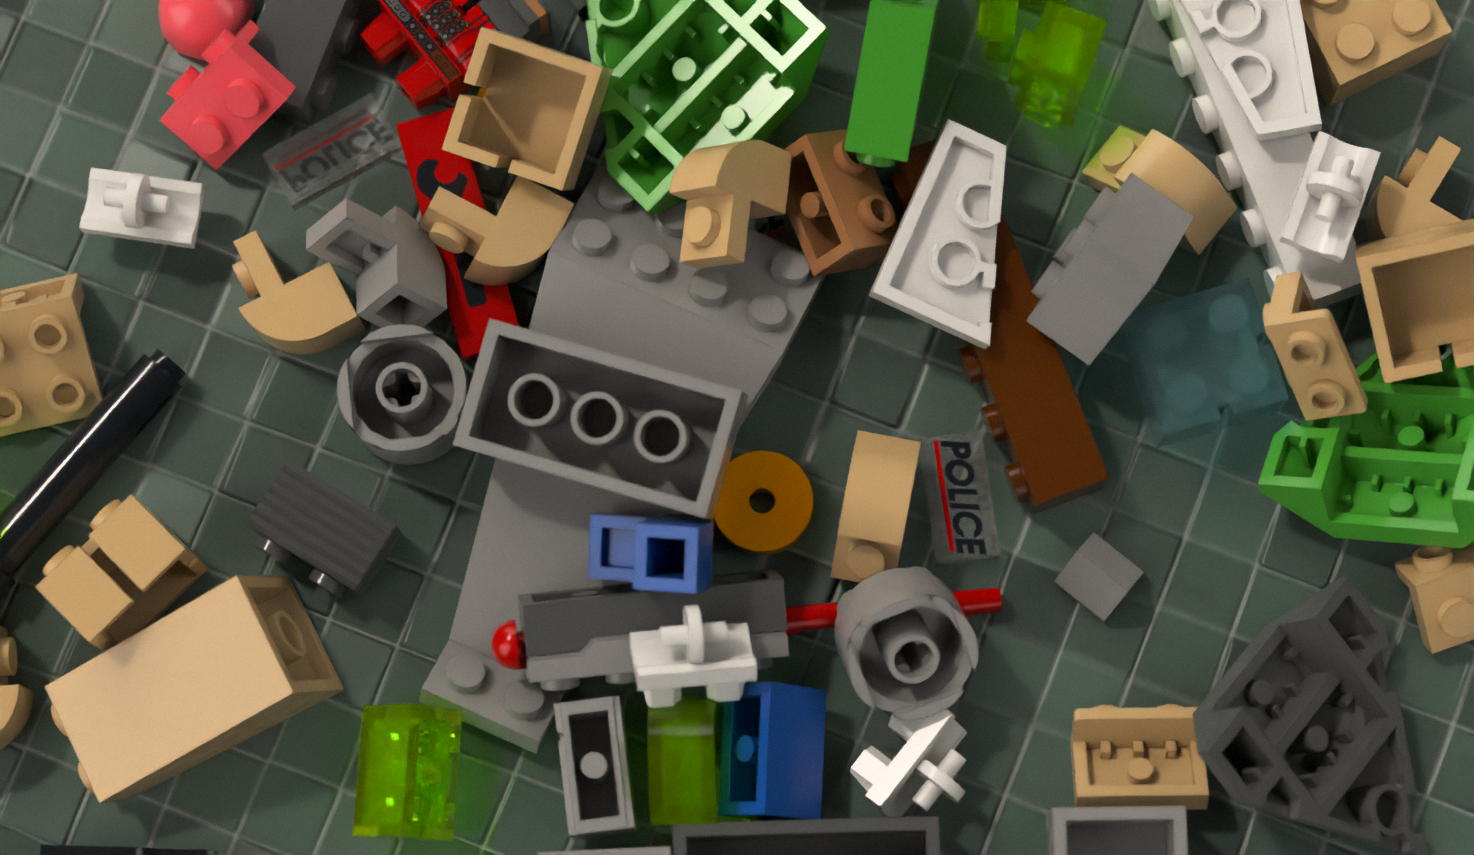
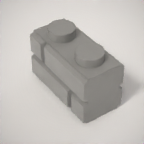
[554,696,638,840]

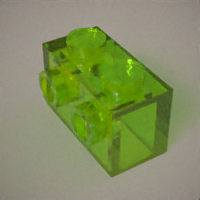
[1008,0,1108,127]
[352,703,463,842]

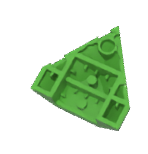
[585,0,830,216]
[1258,343,1474,549]

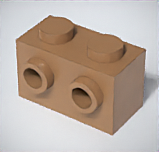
[784,129,899,276]

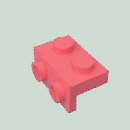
[159,20,296,171]

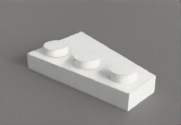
[1179,0,1322,141]
[868,119,1006,349]

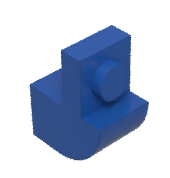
[588,512,714,594]

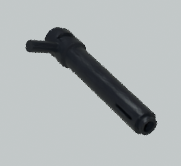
[0,349,186,600]

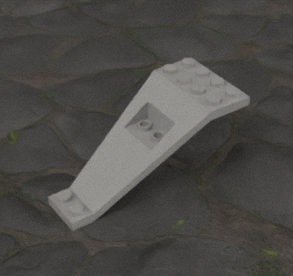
[419,165,826,754]

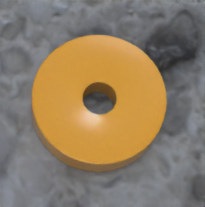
[713,450,813,555]

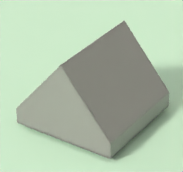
[1053,532,1144,623]

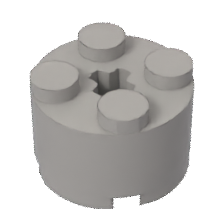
[337,324,471,465]
[834,566,979,720]

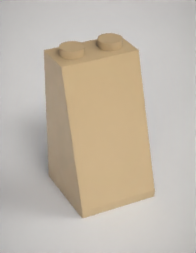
[45,575,345,803]

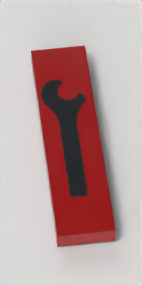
[396,107,520,362]

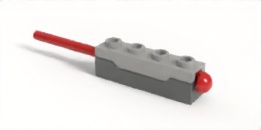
[491,569,1002,691]

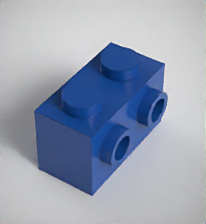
[719,681,826,821]

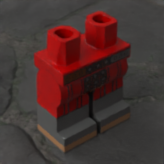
[360,0,552,111]

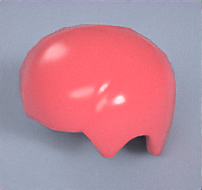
[158,0,256,60]

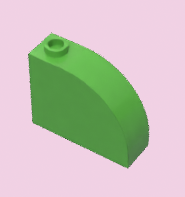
[844,0,940,167]

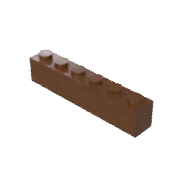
[889,127,1109,515]

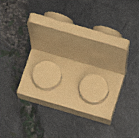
[0,273,104,437]

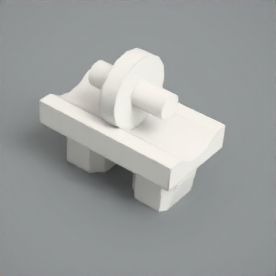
[1279,131,1381,263]
[79,167,206,249]
[630,604,757,708]
[850,709,967,818]

